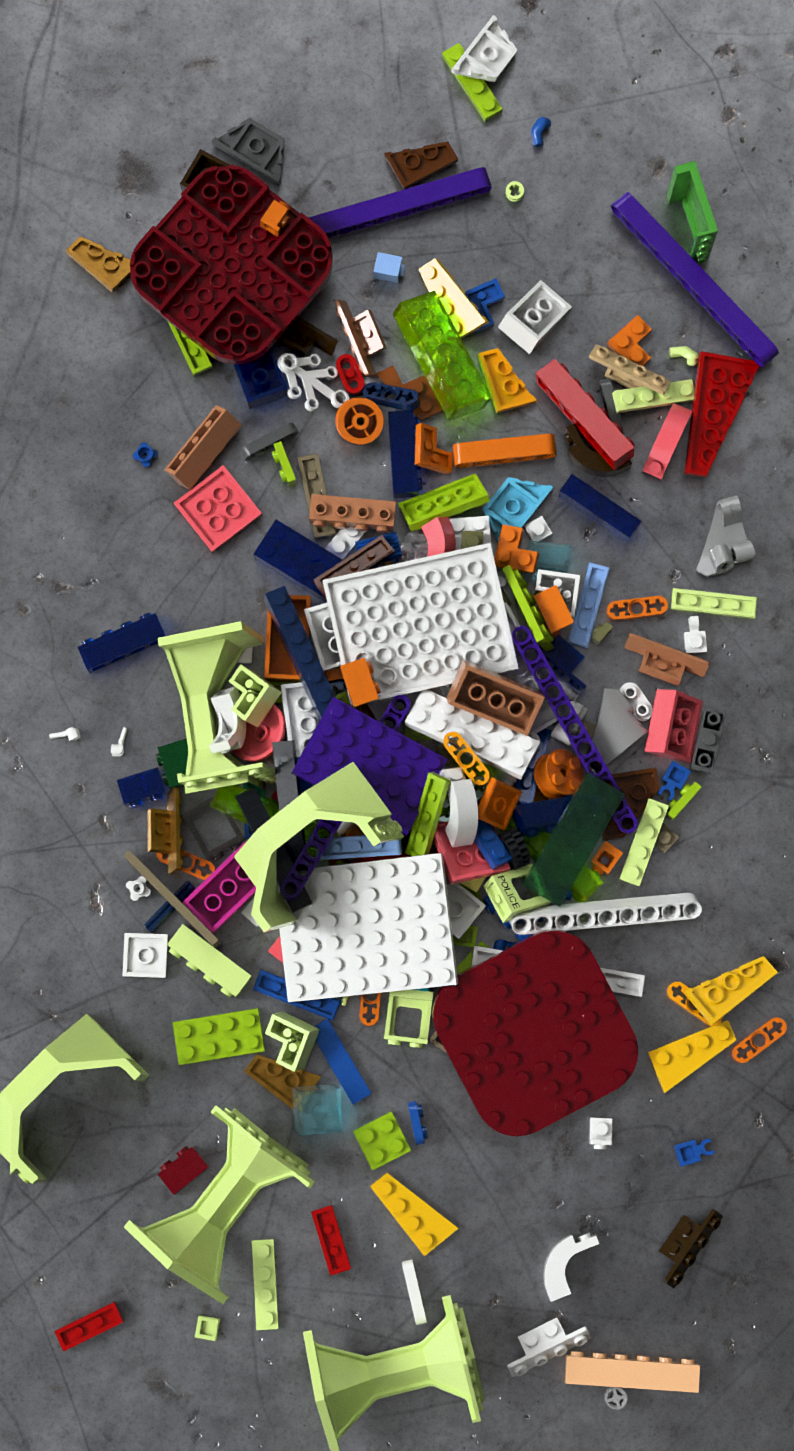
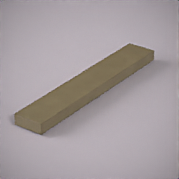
[124,850,221,948]

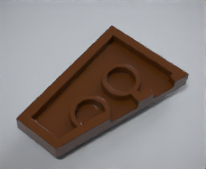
[384,142,458,189]

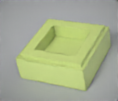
[195,1315,221,1341]

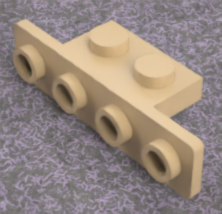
[589,344,671,395]

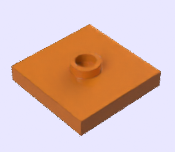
[478,777,522,831]

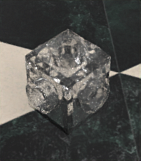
[400,531,428,561]

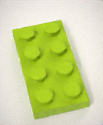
[398,473,490,532]
[502,565,554,652]
[172,1008,265,1065]

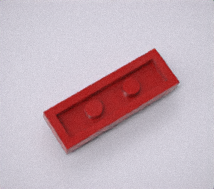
[311,1205,351,1276]
[54,1302,124,1352]

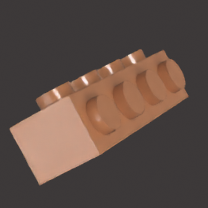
[164,405,241,490]
[309,494,396,533]

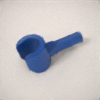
[493,939,517,951]

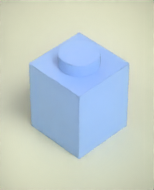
[373,252,405,283]

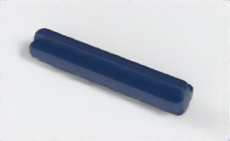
[144,881,195,933]

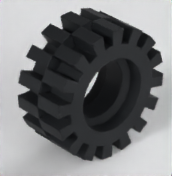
[498,828,531,870]

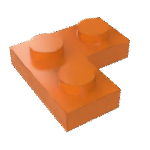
[607,315,652,366]
[415,423,453,475]
[494,525,540,574]

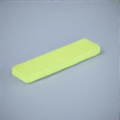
[670,588,757,619]

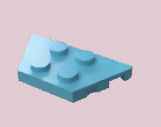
[482,477,553,542]

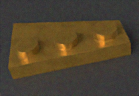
[66,236,131,293]
[244,1054,322,1112]

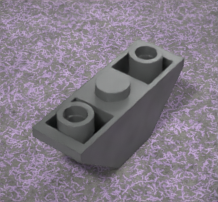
[691,706,726,774]

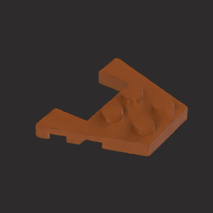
[376,340,459,422]

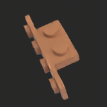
[335,299,387,378]
[624,633,710,686]

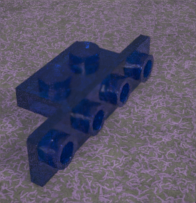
[524,632,587,690]

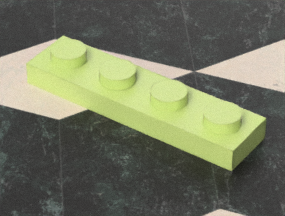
[612,379,695,413]
[619,798,669,886]
[252,1239,279,1330]

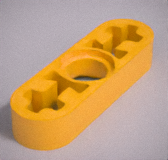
[443,732,490,786]
[667,982,723,1026]

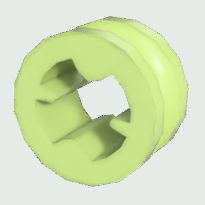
[506,181,524,202]

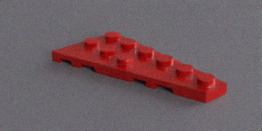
[684,351,760,478]

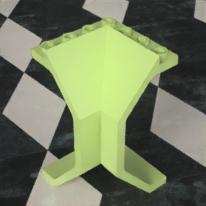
[158,621,276,794]
[234,762,404,933]
[0,1014,150,1184]
[124,1106,315,1304]
[303,1295,485,1451]

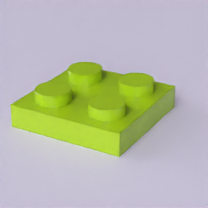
[353,1111,411,1171]

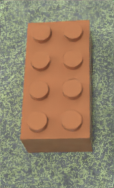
[446,660,545,736]

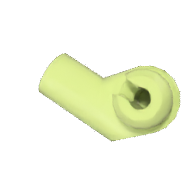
[669,346,699,366]

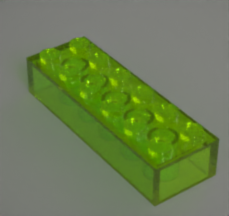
[393,290,492,421]

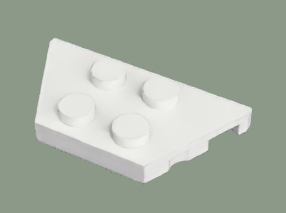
[451,15,517,82]

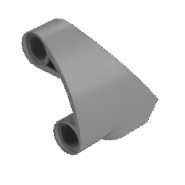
[696,495,756,577]
[586,688,648,774]

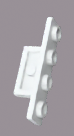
[507,1318,591,1377]

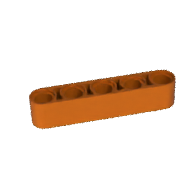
[452,434,557,468]

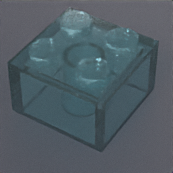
[292,1084,342,1136]

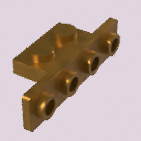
[147,787,183,874]

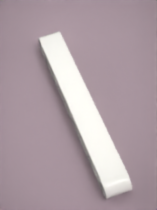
[509,893,702,935]

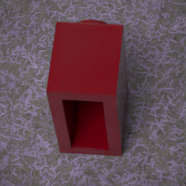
[157,1146,209,1195]

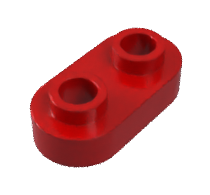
[336,354,365,395]

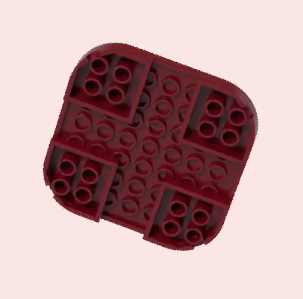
[130,165,333,364]
[432,929,638,1136]

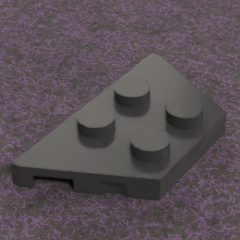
[211,118,285,185]

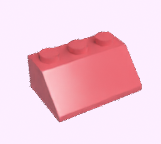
[645,689,703,763]

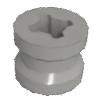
[604,1387,628,1410]

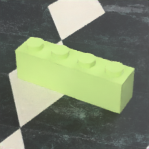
[167,924,253,998]

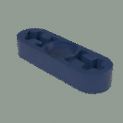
[363,382,421,411]

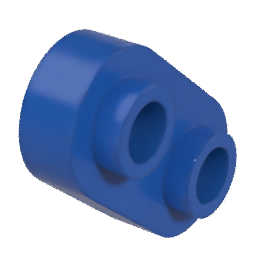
[408,1100,428,1145]

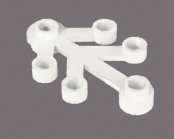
[277,353,349,412]

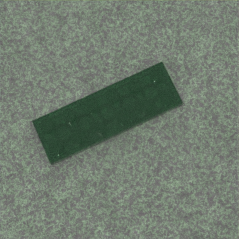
[522,772,625,907]

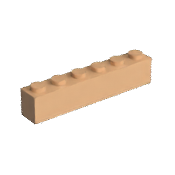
[564,1351,700,1393]

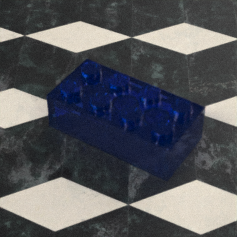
[233,347,288,409]
[253,519,343,603]

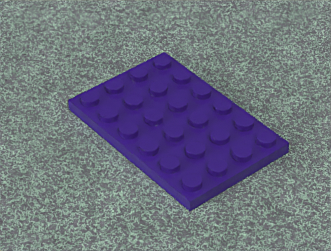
[292,697,448,836]

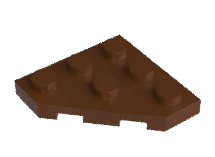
[593,767,660,841]

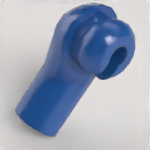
[531,117,551,147]

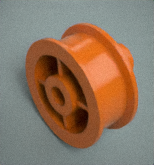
[335,398,384,445]
[534,749,583,800]

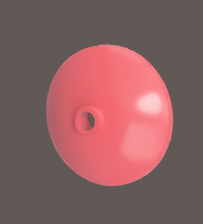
[232,704,286,762]

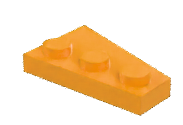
[477,348,537,414]

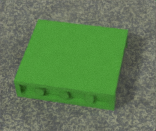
[666,161,718,265]

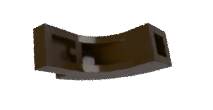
[564,423,632,477]

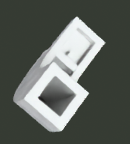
[209,686,246,754]
[439,767,478,848]
[543,1232,599,1302]

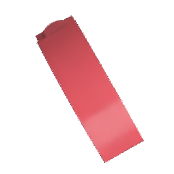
[642,403,692,479]
[421,517,456,557]

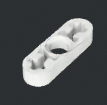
[402,1259,427,1325]

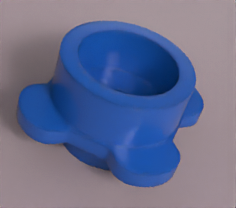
[133,442,158,467]

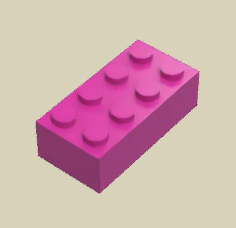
[182,842,256,935]

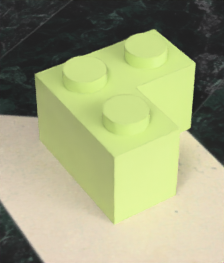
[229,664,282,727]
[265,1011,320,1072]

